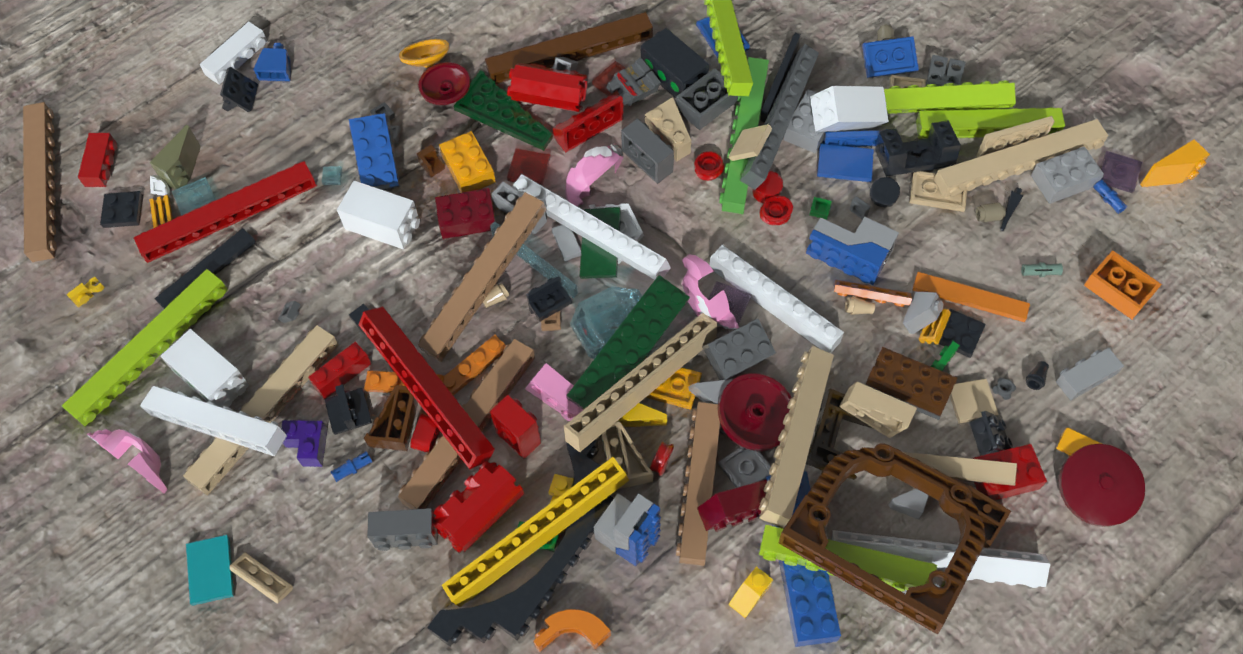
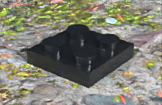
[100,191,143,228]
[939,309,986,358]

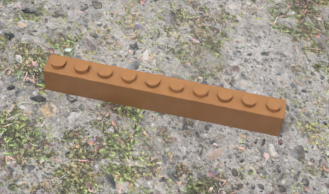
[23,102,57,262]
[418,192,547,362]
[398,339,535,510]

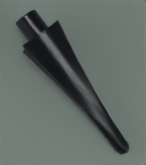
[1000,187,1024,232]

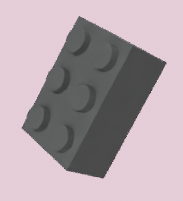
[676,68,738,130]
[621,118,674,184]
[702,319,776,380]
[367,508,438,551]

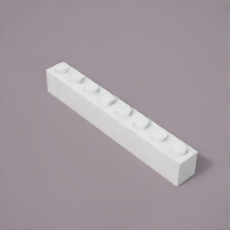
[710,245,844,354]
[140,386,287,456]

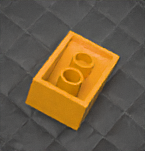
[1140,139,1210,187]

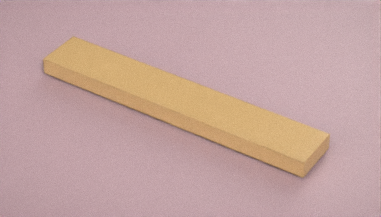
[903,452,1017,486]

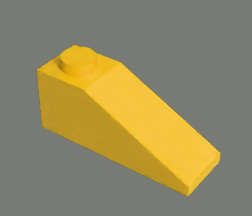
[615,403,667,427]

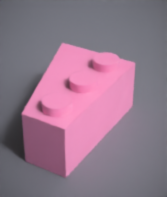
[525,363,583,421]

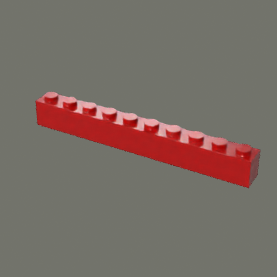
[133,161,317,263]
[358,306,495,469]

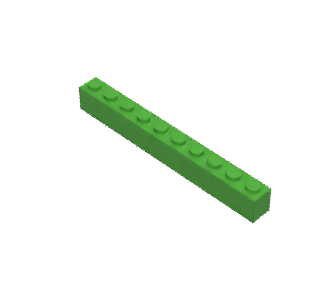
[719,57,769,214]

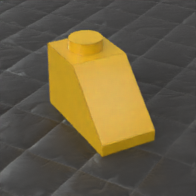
[729,566,773,618]

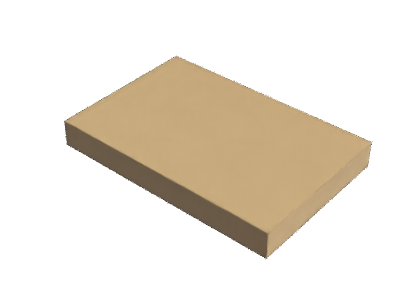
[909,171,967,212]

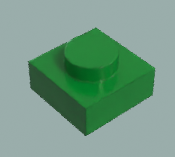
[809,197,832,220]

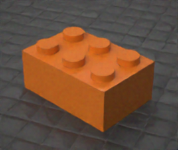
[1084,250,1162,320]

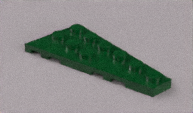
[453,69,553,151]

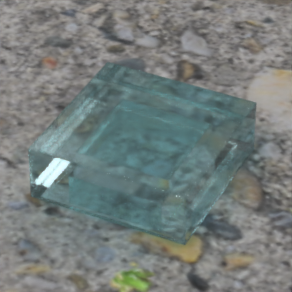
[322,166,342,185]

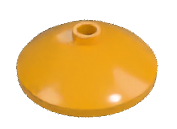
[399,39,450,68]

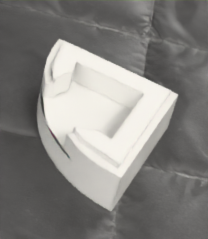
[150,175,171,196]

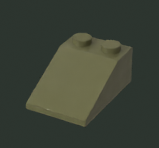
[150,125,201,192]

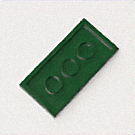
[579,207,621,279]

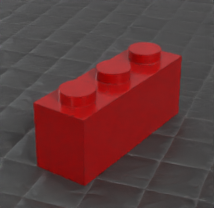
[78,133,117,187]
[308,341,371,399]

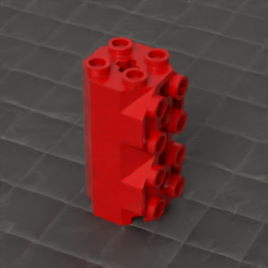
[507,63,588,112]
[433,461,524,553]

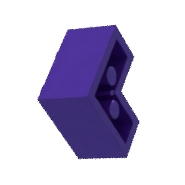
[282,420,328,467]

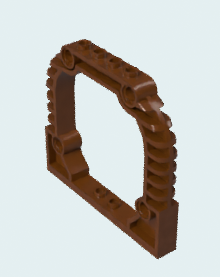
[778,443,985,635]

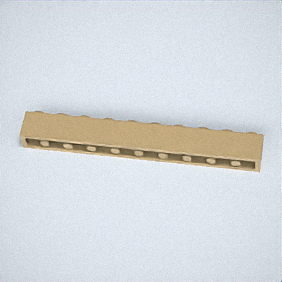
[934,119,1108,197]
[564,313,717,452]
[183,325,339,496]
[759,346,834,528]

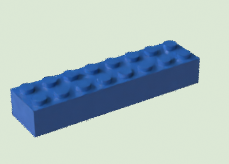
[765,471,841,647]

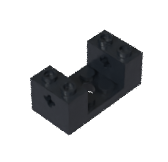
[876,120,961,177]

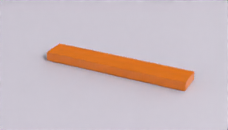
[912,272,1030,322]

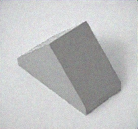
[688,379,732,404]
[889,489,928,519]

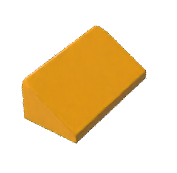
[1056,427,1102,455]

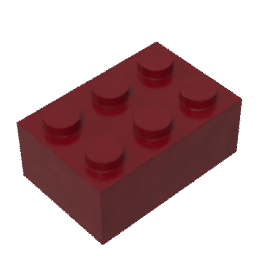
[435,188,497,239]
[697,479,767,532]

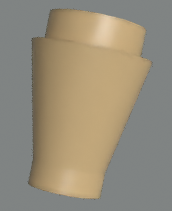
[483,283,509,308]
[845,296,875,315]

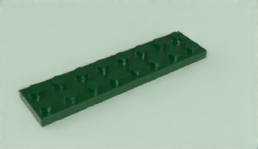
[566,275,690,410]

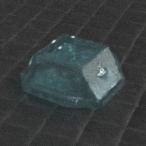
[570,286,642,359]

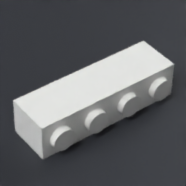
[200,22,267,85]

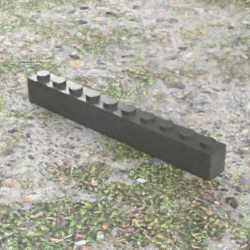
[740,44,819,190]

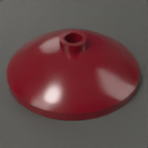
[418,62,470,105]

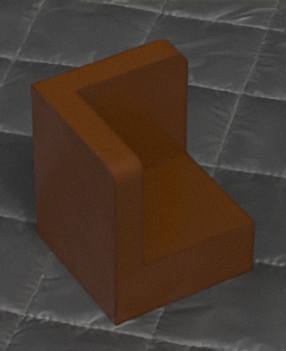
[416,144,445,177]

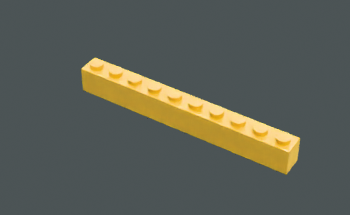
[441,457,629,607]

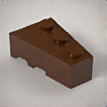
[364,385,418,451]
[954,477,1011,548]

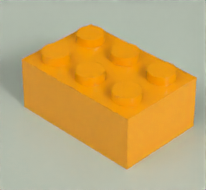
[439,131,496,193]

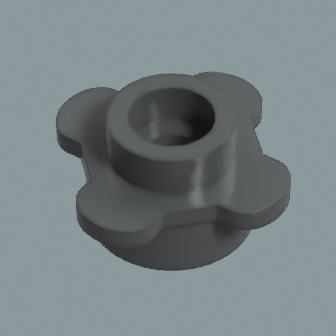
[992,378,1016,400]

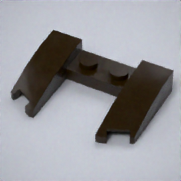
[806,388,874,480]

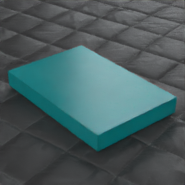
[186,535,234,606]

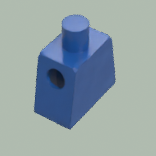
[254,43,291,81]

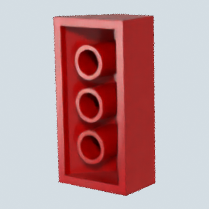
[553,95,623,153]

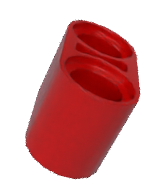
[410,413,440,453]

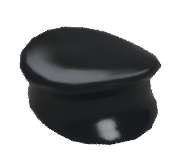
[870,177,900,208]

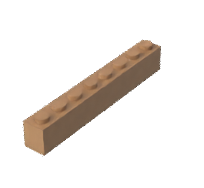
[676,402,720,566]

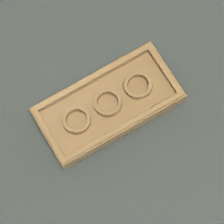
[976,116,1054,158]

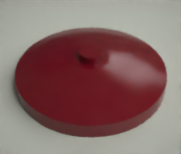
[718,373,792,451]
[1059,444,1145,527]

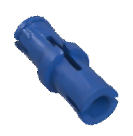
[1093,180,1127,214]
[330,451,373,482]

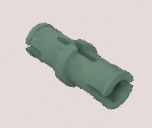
[1021,262,1063,277]

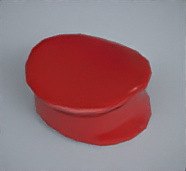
[694,151,724,181]
[753,171,783,203]
[759,196,793,225]
[649,442,674,476]

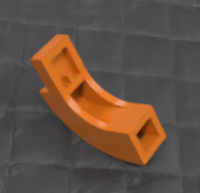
[533,609,611,652]

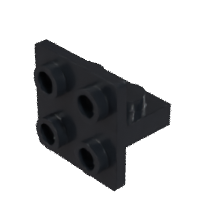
[220,67,258,112]
[526,276,573,322]
[325,384,372,435]
[969,411,1013,456]

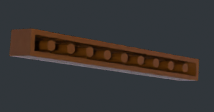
[485,12,653,84]

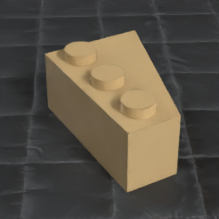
[645,97,691,162]
[839,382,917,438]
[601,422,653,489]

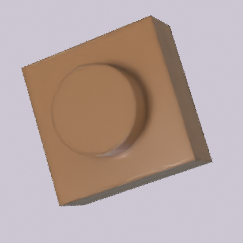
[541,311,561,331]

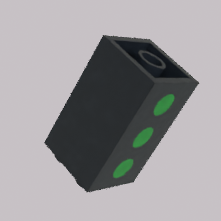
[641,28,709,99]

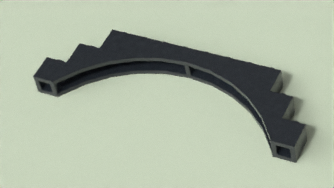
[427,439,614,647]

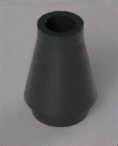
[1026,361,1049,390]

